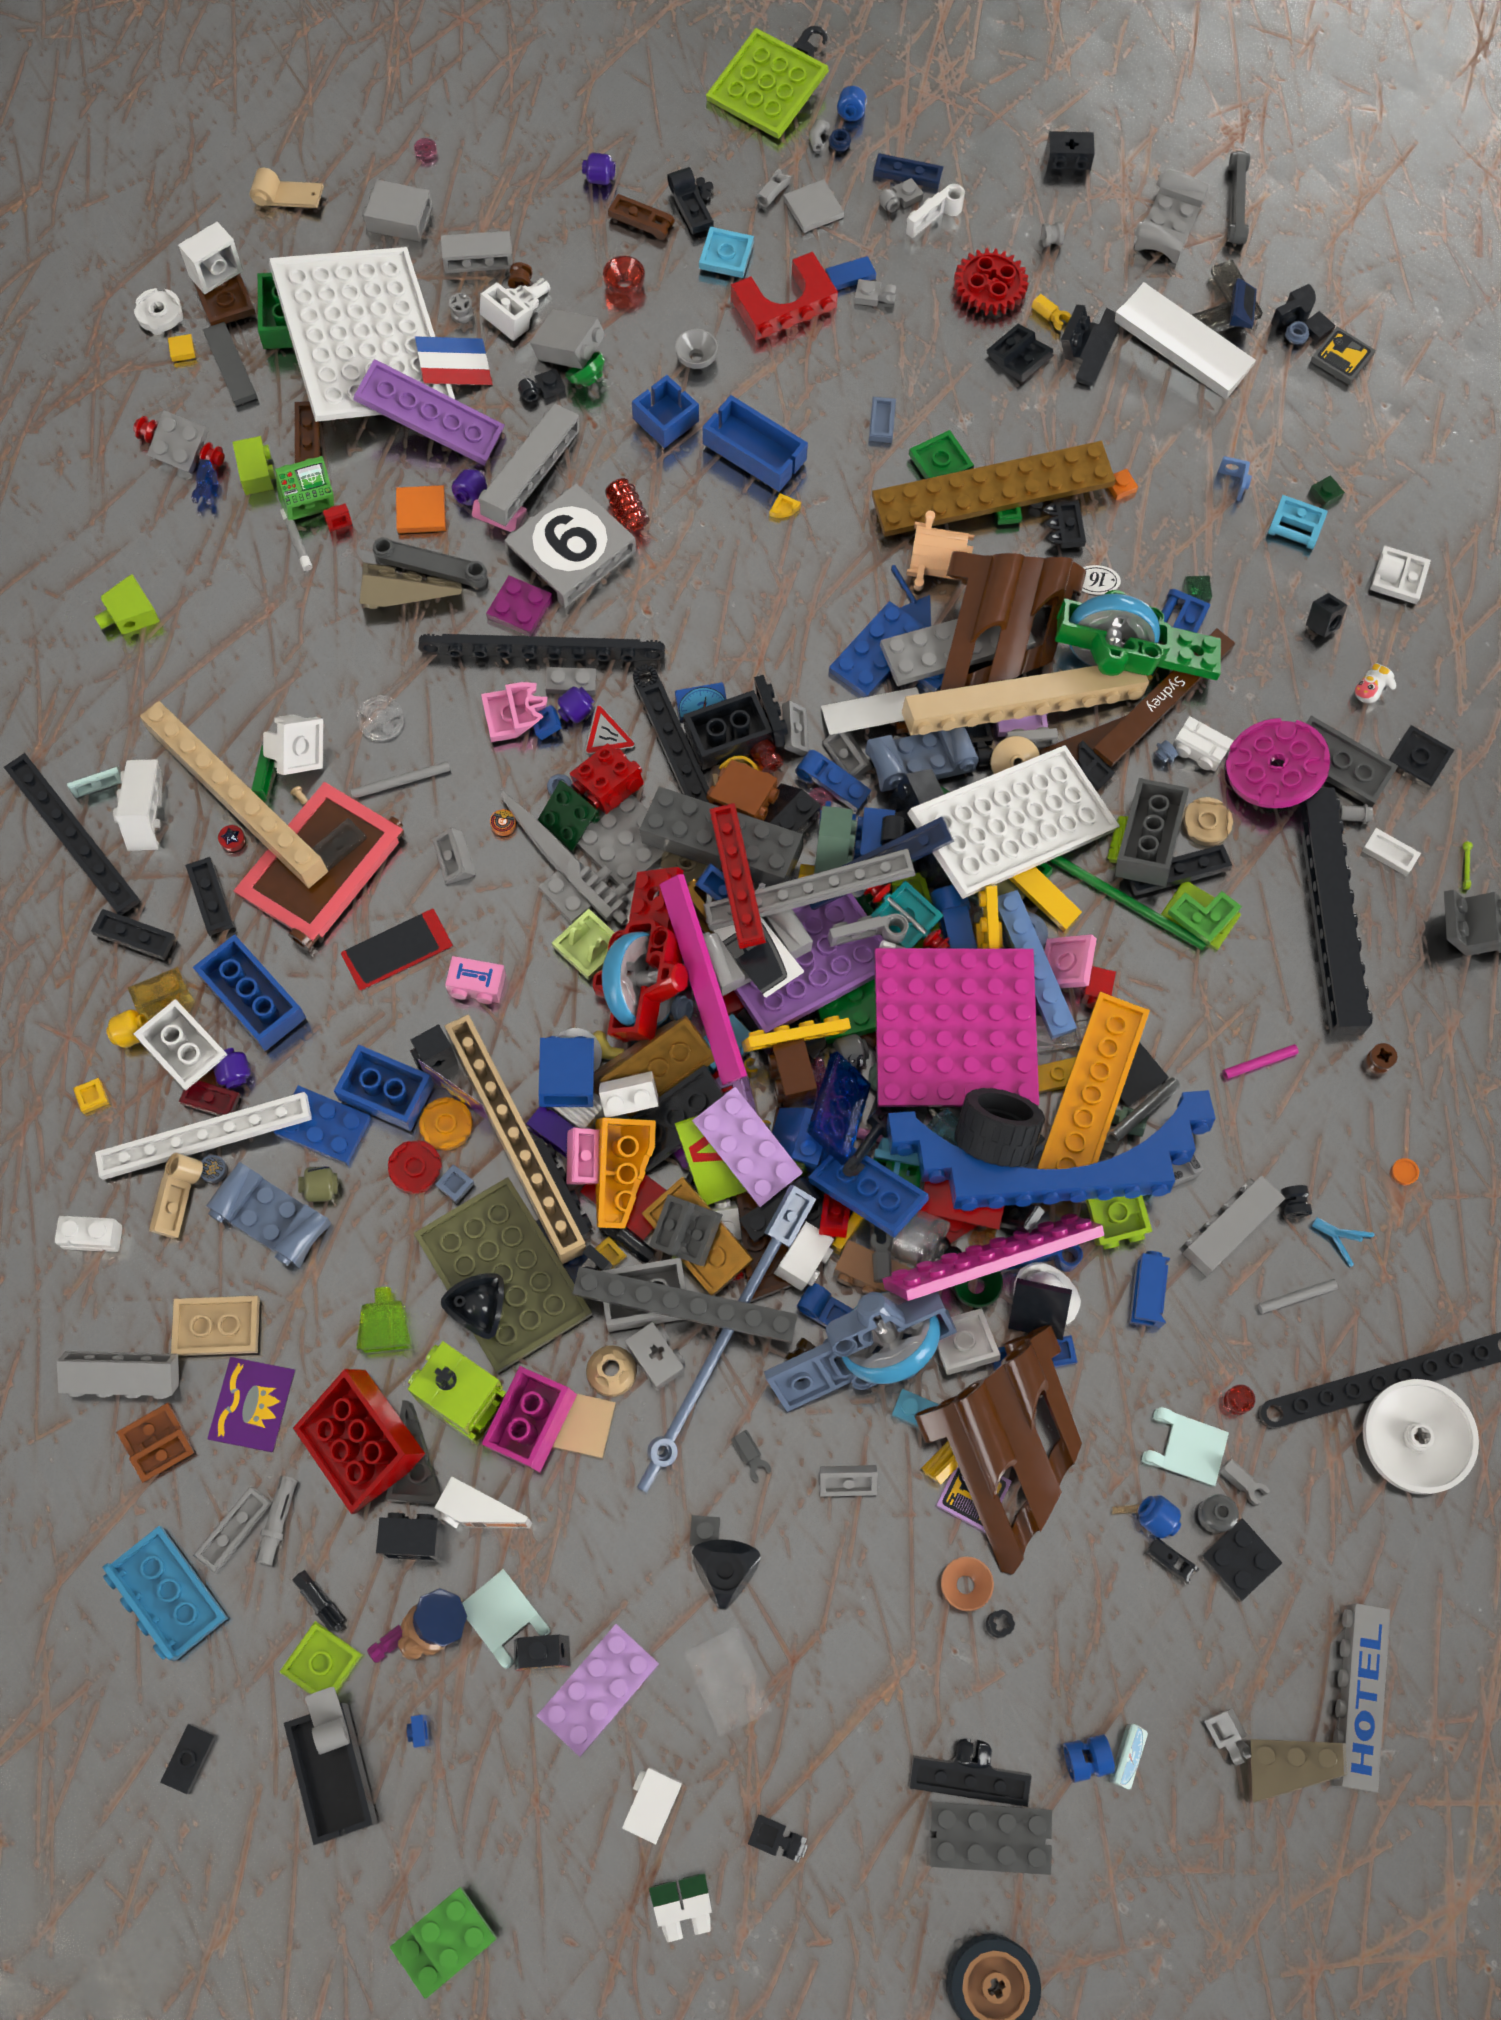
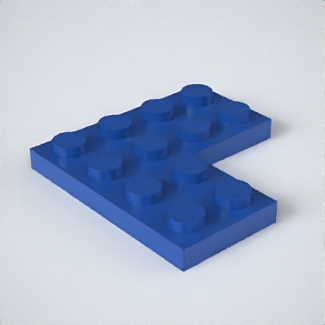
[829,601,944,697]

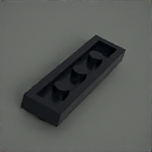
[1128,844,1233,896]
[534,1138,593,1241]

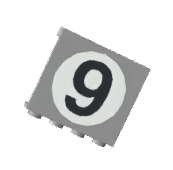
[504,483,636,608]

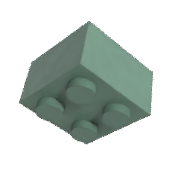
[814,806,857,874]

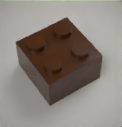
[767,1038,817,1108]

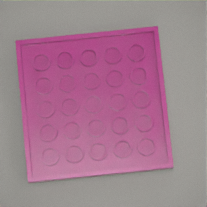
[874,948,1039,1107]

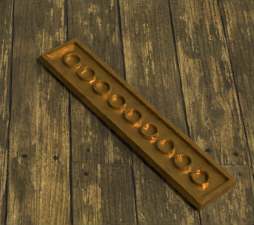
[872,441,1116,537]

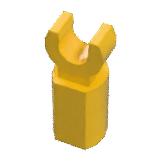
[1031,294,1071,331]

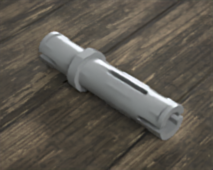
[254,1476,298,1566]

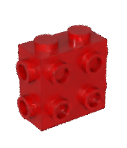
[569,743,644,814]

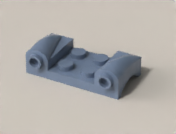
[865,727,979,792]
[206,1162,331,1268]

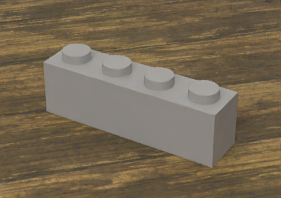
[1182,1175,1285,1277]
[57,1351,179,1399]

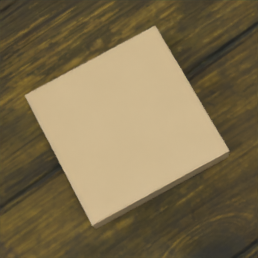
[552,1394,616,1459]

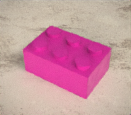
[482,1366,577,1473]

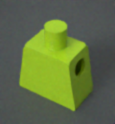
[94,574,160,634]

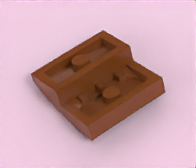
[116,1402,195,1483]

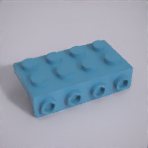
[103,1526,228,1661]

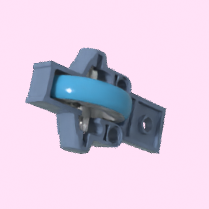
[764,1291,957,1412]

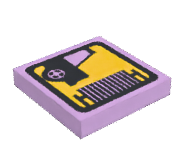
[936,1466,1012,1533]

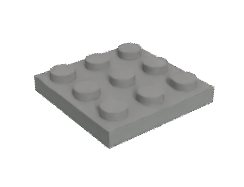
[577,794,665,889]

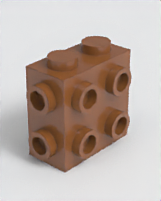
[706,759,779,821]

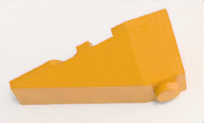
[595,1118,656,1229]

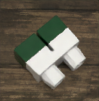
[649,1872,712,1943]

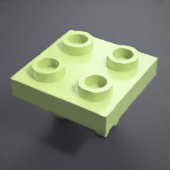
[552,909,615,980]

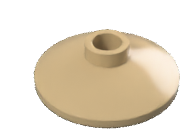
[990,736,1040,774]

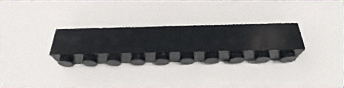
[1299,788,1373,1035]

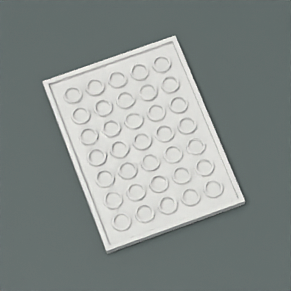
[269,247,455,422]

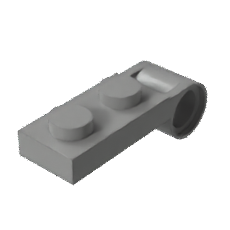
[827,914,909,947]

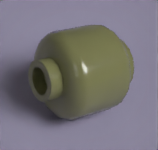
[298,1166,337,1202]

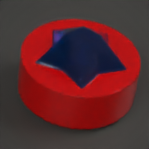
[218,825,246,852]

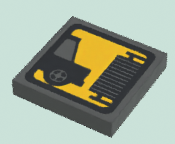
[1311,327,1376,385]

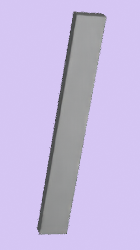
[703,849,915,931]

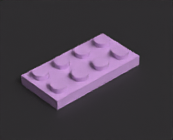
[692,1087,803,1207]
[537,1624,659,1757]

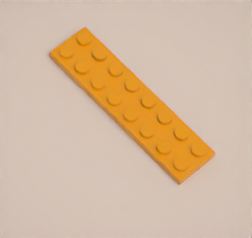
[1037,992,1150,1202]

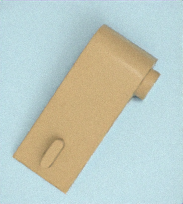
[249,168,324,208]

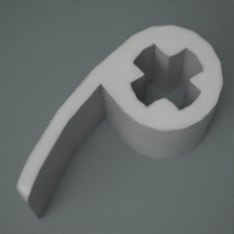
[305,1687,350,1755]

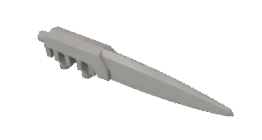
[500,789,629,925]

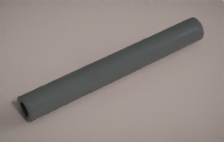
[1107,1077,1180,1144]

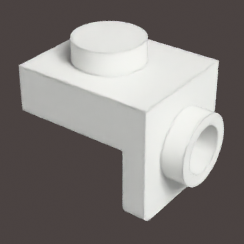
[709,1199,742,1240]

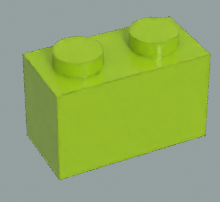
[232,436,276,495]

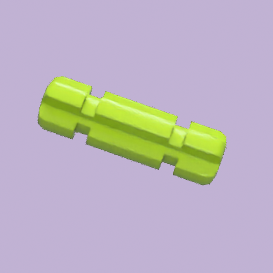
[1107,816,1128,863]

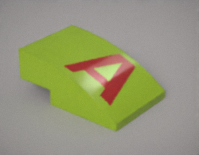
[675,1115,747,1205]

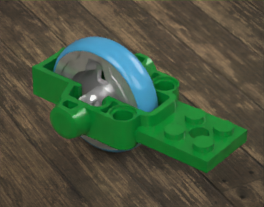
[1055,590,1221,681]

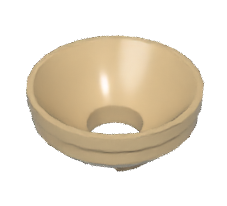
[586,1345,637,1397]

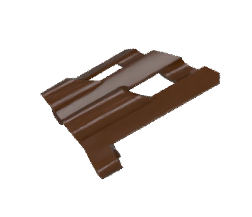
[940,551,1087,691]
[914,1325,1082,1574]

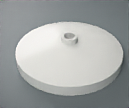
[1363,1379,1479,1494]

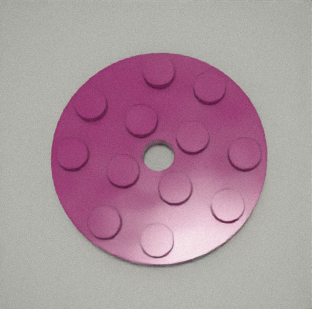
[1226,718,1330,808]

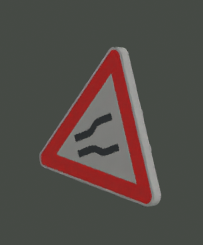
[584,705,635,755]

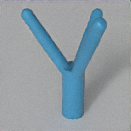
[1312,1217,1375,1267]

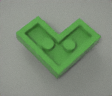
[1168,891,1242,945]

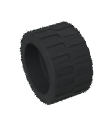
[954,1088,1045,1167]

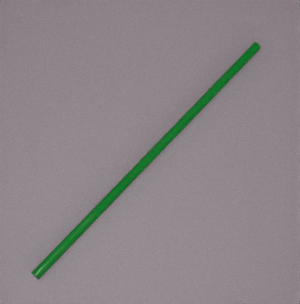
[940,786,1206,950]

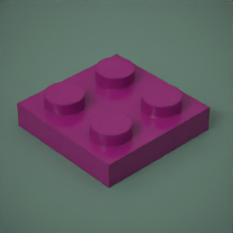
[486,575,553,636]

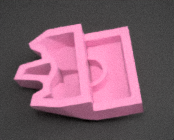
[481,682,548,742]

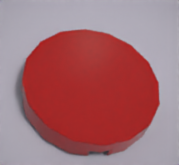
[388,1140,442,1194]

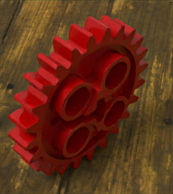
[954,248,1029,316]

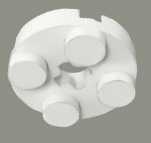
[134,288,183,335]

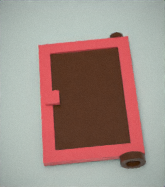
[233,782,404,951]

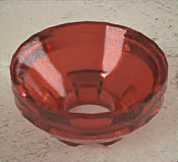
[603,256,645,295]

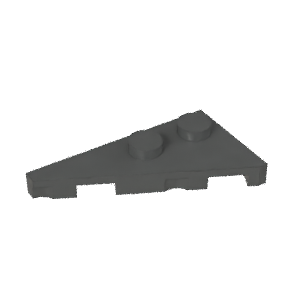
[386,1400,441,1504]

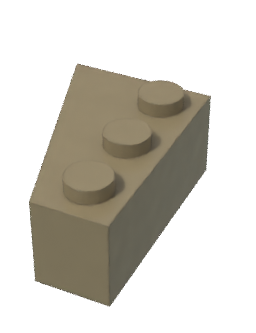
[1250,1739,1347,1803]

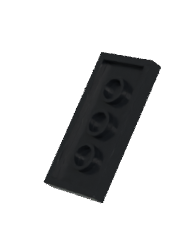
[629,1065,725,1172]

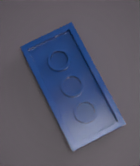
[808,1141,929,1238]

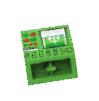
[275,456,334,520]

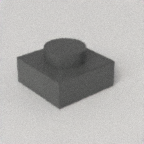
[690,1515,720,1546]

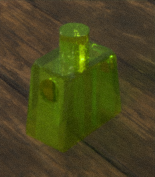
[357,1287,414,1354]

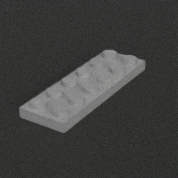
[880,619,1036,686]

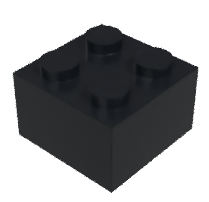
[376,1512,445,1561]

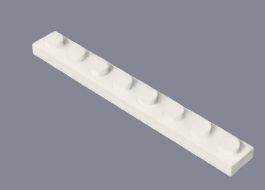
[95,1092,312,1180]

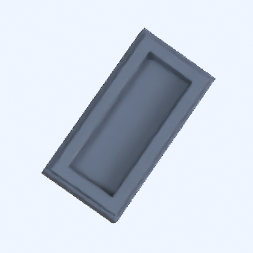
[869,397,896,443]

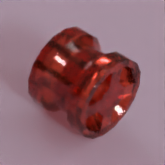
[1223,1385,1255,1416]

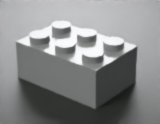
[602,1258,686,1332]

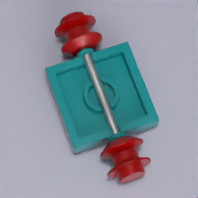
[864,881,950,949]

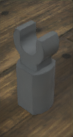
[870,1233,892,1283]
[731,1430,771,1482]

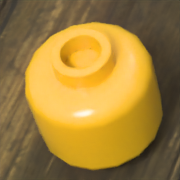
[106,1009,148,1048]

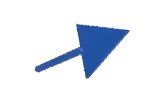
[891,565,931,627]

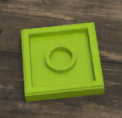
[279,1621,363,1694]

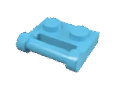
[1267,495,1328,550]

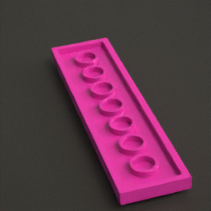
[882,1214,1104,1301]

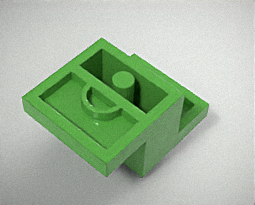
[390,1887,497,1999]

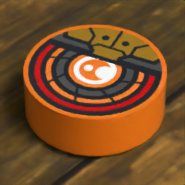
[490,809,516,836]

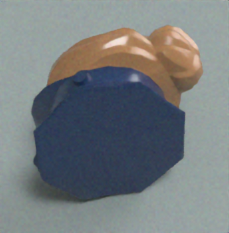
[398,1588,467,1660]

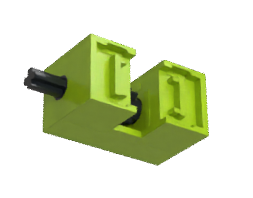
[407,1341,506,1446]

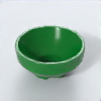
[565,351,605,387]

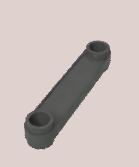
[1227,150,1250,245]
[373,537,488,588]

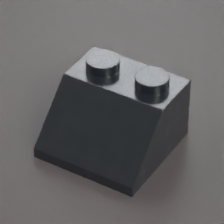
[764,783,822,834]

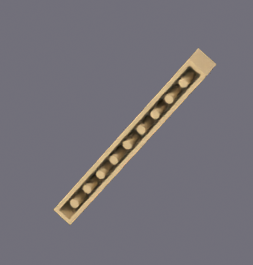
[902,665,1149,736]
[140,701,328,888]
[444,1014,586,1264]

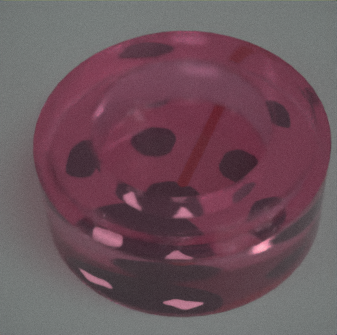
[414,138,437,162]

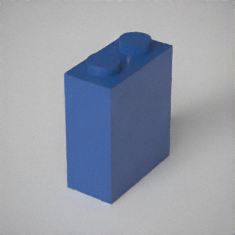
[539,1036,594,1107]

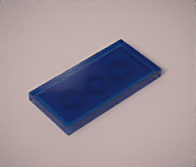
[807,1051,871,1165]

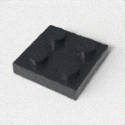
[1200,1518,1282,1602]

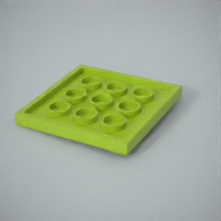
[706,28,829,139]

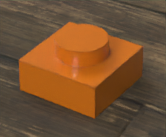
[1108,469,1138,500]

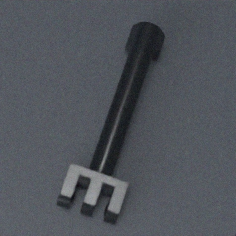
[842,1107,888,1177]

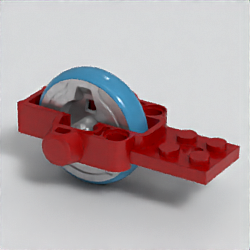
[593,867,689,1043]

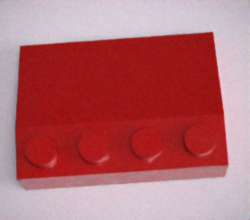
[293,1369,425,1514]

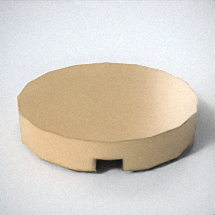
[1182,797,1233,846]

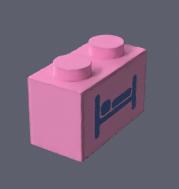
[445,956,506,1004]

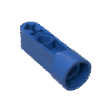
[931,885,977,949]

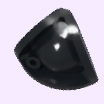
[441,1273,504,1339]
[692,1539,761,1609]

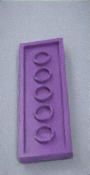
[353,359,505,466]

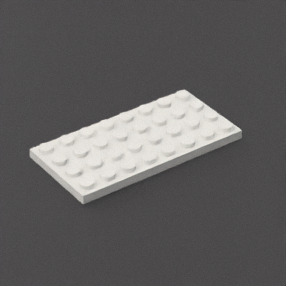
[907,745,1120,899]

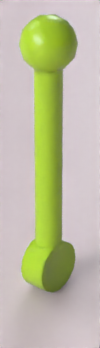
[1462,841,1473,890]

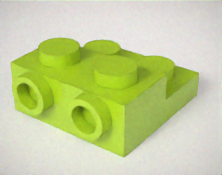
[1086,1195,1153,1250]

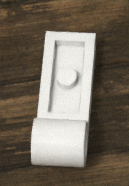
[906,184,965,238]

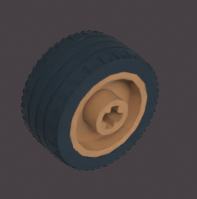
[946,1934,1041,2020]

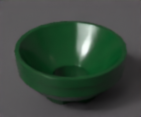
[953,1271,1003,1308]

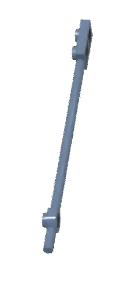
[637,1185,816,1492]

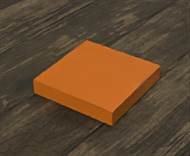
[396,485,446,533]

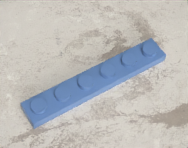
[997,890,1077,1039]

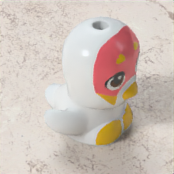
[1355,663,1396,704]

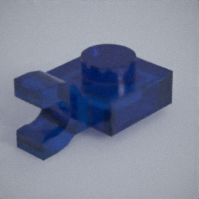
[191,459,217,505]

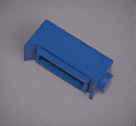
[1130,1251,1170,1328]

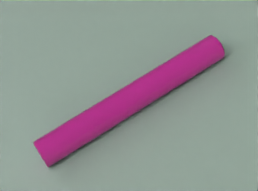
[1222,1044,1299,1080]

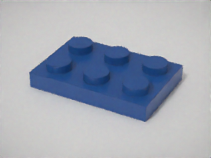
[274,1085,372,1166]

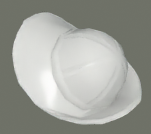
[1013,1262,1081,1326]

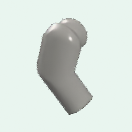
[809,119,830,152]

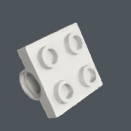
[1370,545,1431,604]

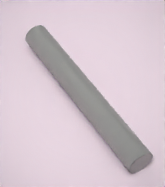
[1258,1279,1338,1314]

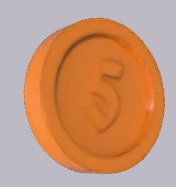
[1391,1158,1419,1185]

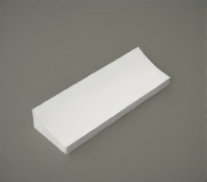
[1115,282,1256,400]

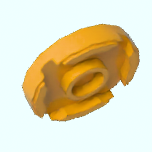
[419,1097,473,1151]

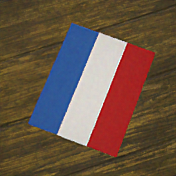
[415,336,493,385]

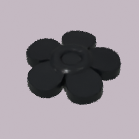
[696,177,714,200]

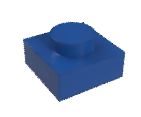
[533,705,562,740]
[407,1715,429,1748]

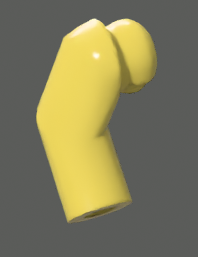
[593,1031,624,1060]

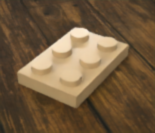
[171,1296,260,1356]

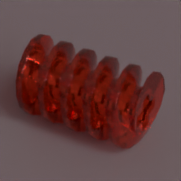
[605,478,650,532]

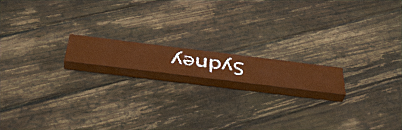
[1093,628,1235,767]

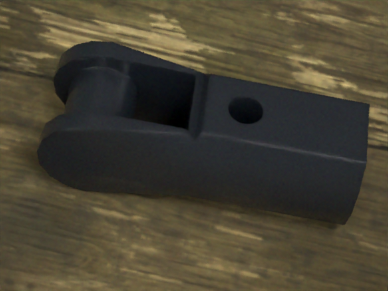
[1146,1537,1199,1585]

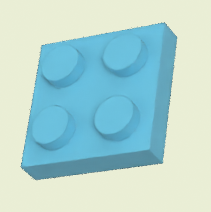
[699,227,754,278]

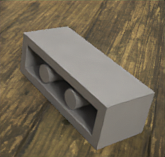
[441,231,513,273]

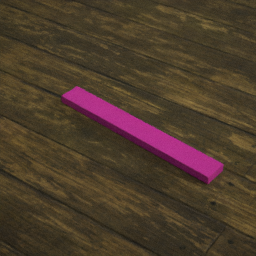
[660,874,747,1085]

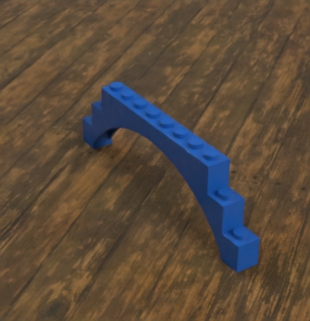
[886,1090,1216,1211]

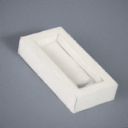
[1362,828,1421,877]

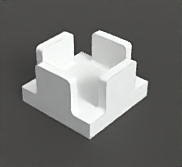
[263,715,323,775]

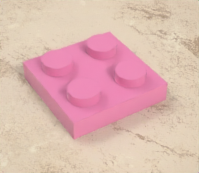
[1044,934,1097,988]

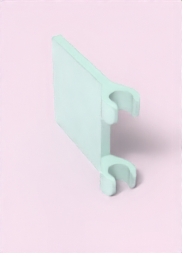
[1142,1407,1229,1487]
[462,1569,551,1669]

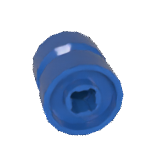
[1063,1734,1115,1783]

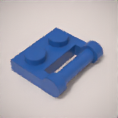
[1162,589,1211,633]

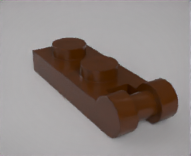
[608,194,675,240]

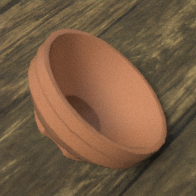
[941,1557,994,1611]

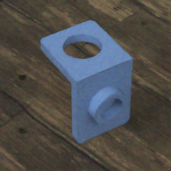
[1218,456,1252,501]

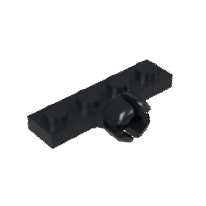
[909,1739,1032,1807]

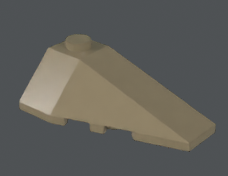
[359,562,462,609]

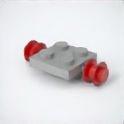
[133,410,225,474]

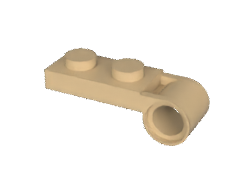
[149,1153,203,1238]

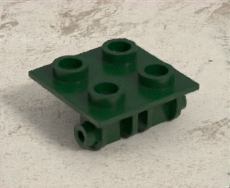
[538,780,601,851]

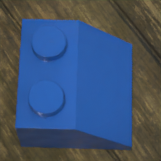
[772,1108,832,1173]

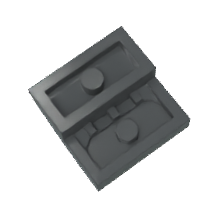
[649,1194,723,1267]

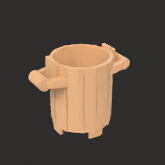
[906,510,975,591]

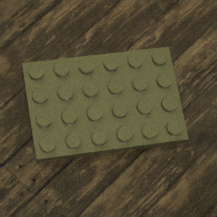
[413,1177,593,1374]

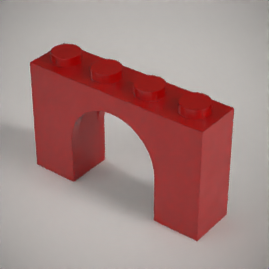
[730,251,838,340]

